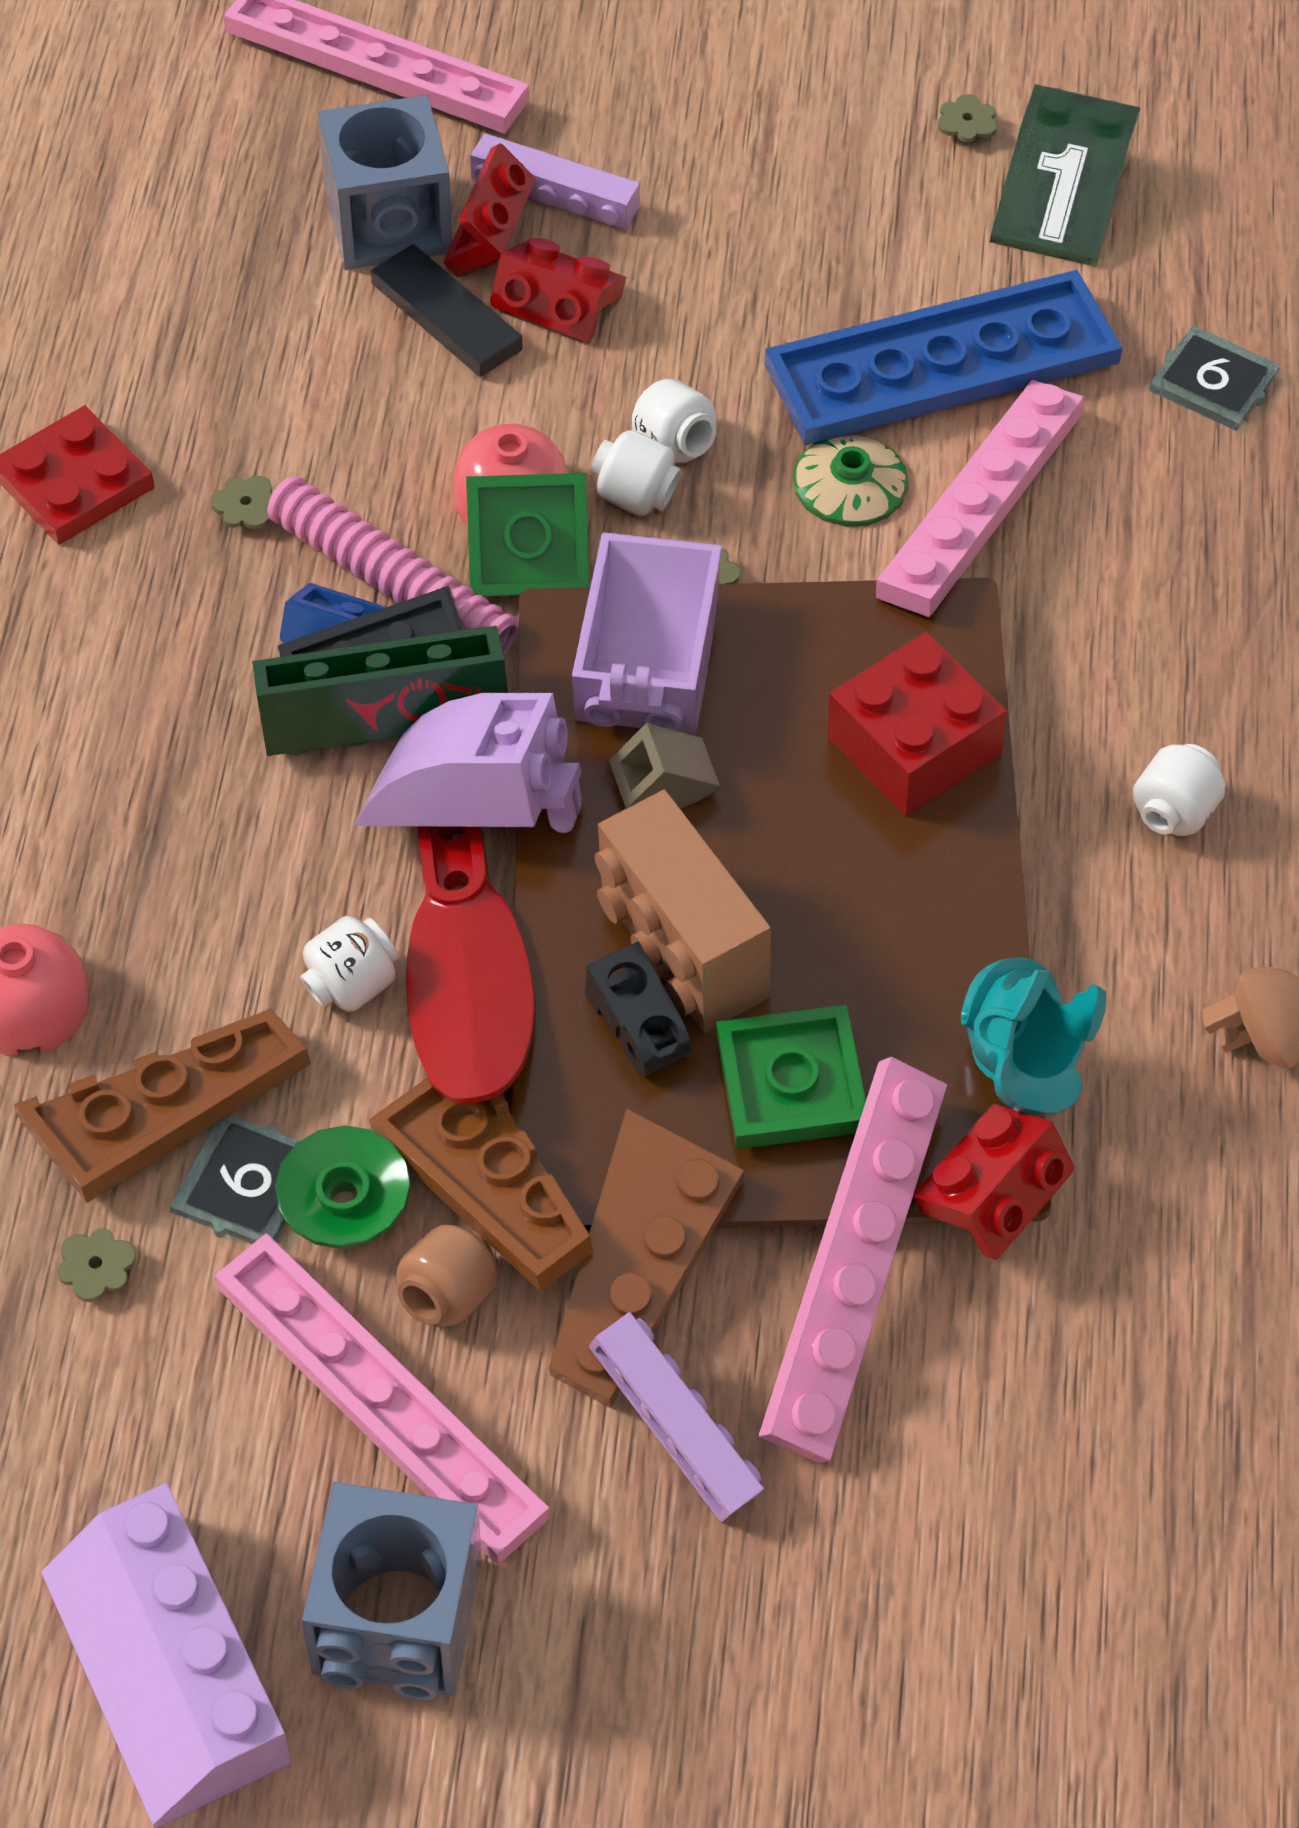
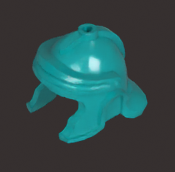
[961,957,1106,1116]

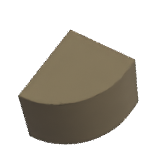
[609,723,720,809]

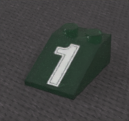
[990,84,1140,267]

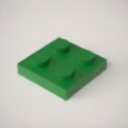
[466,473,589,596]
[716,1005,866,1150]

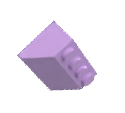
[41,1482,291,1828]

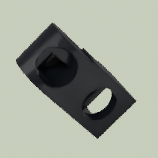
[585,941,692,1077]

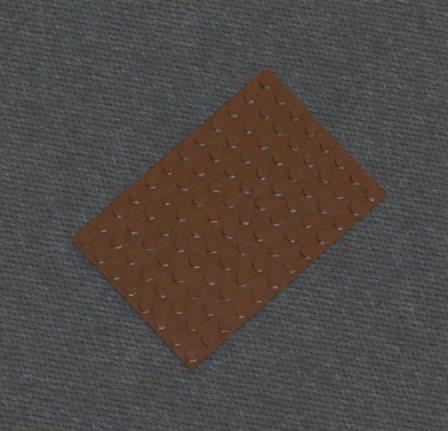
[512,578,1051,1231]

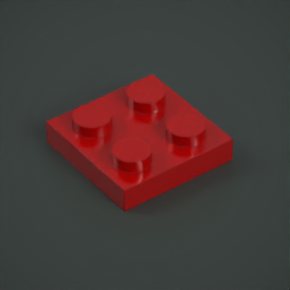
[0,405,155,545]

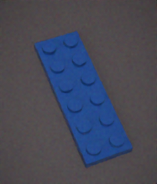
[764,270,1123,445]

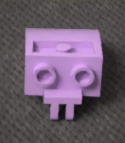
[572,532,722,734]
[354,693,583,833]

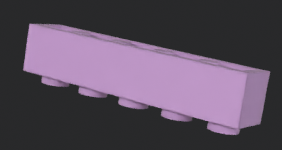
[470,133,640,230]
[588,1312,764,1523]

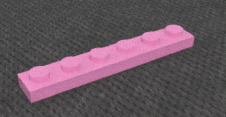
[223,0,530,134]
[876,380,1084,617]
[758,1057,948,1463]
[215,1233,550,1565]

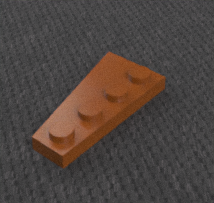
[14,1009,311,1203]
[369,1078,593,1292]
[549,1108,744,1408]

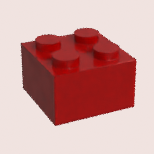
[827,632,1007,817]

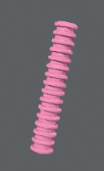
[267,476,518,656]

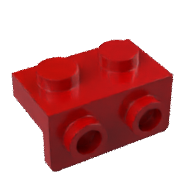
[443,143,536,277]
[490,238,627,341]
[913,1104,1074,1260]

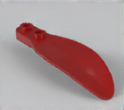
[406,826,535,1104]

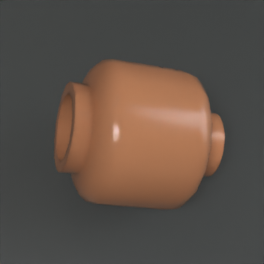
[397,1224,498,1327]

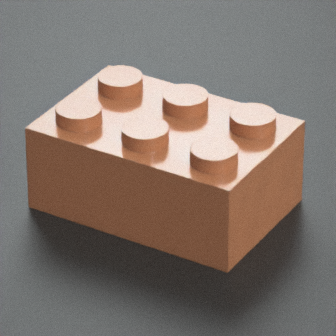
[594,789,771,1033]

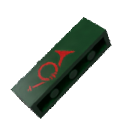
[252,625,508,756]

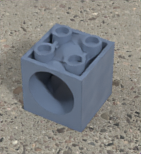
[318,95,452,270]
[302,1482,482,1700]

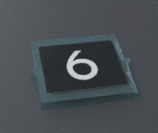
[1149,325,1280,431]
[169,1115,300,1244]

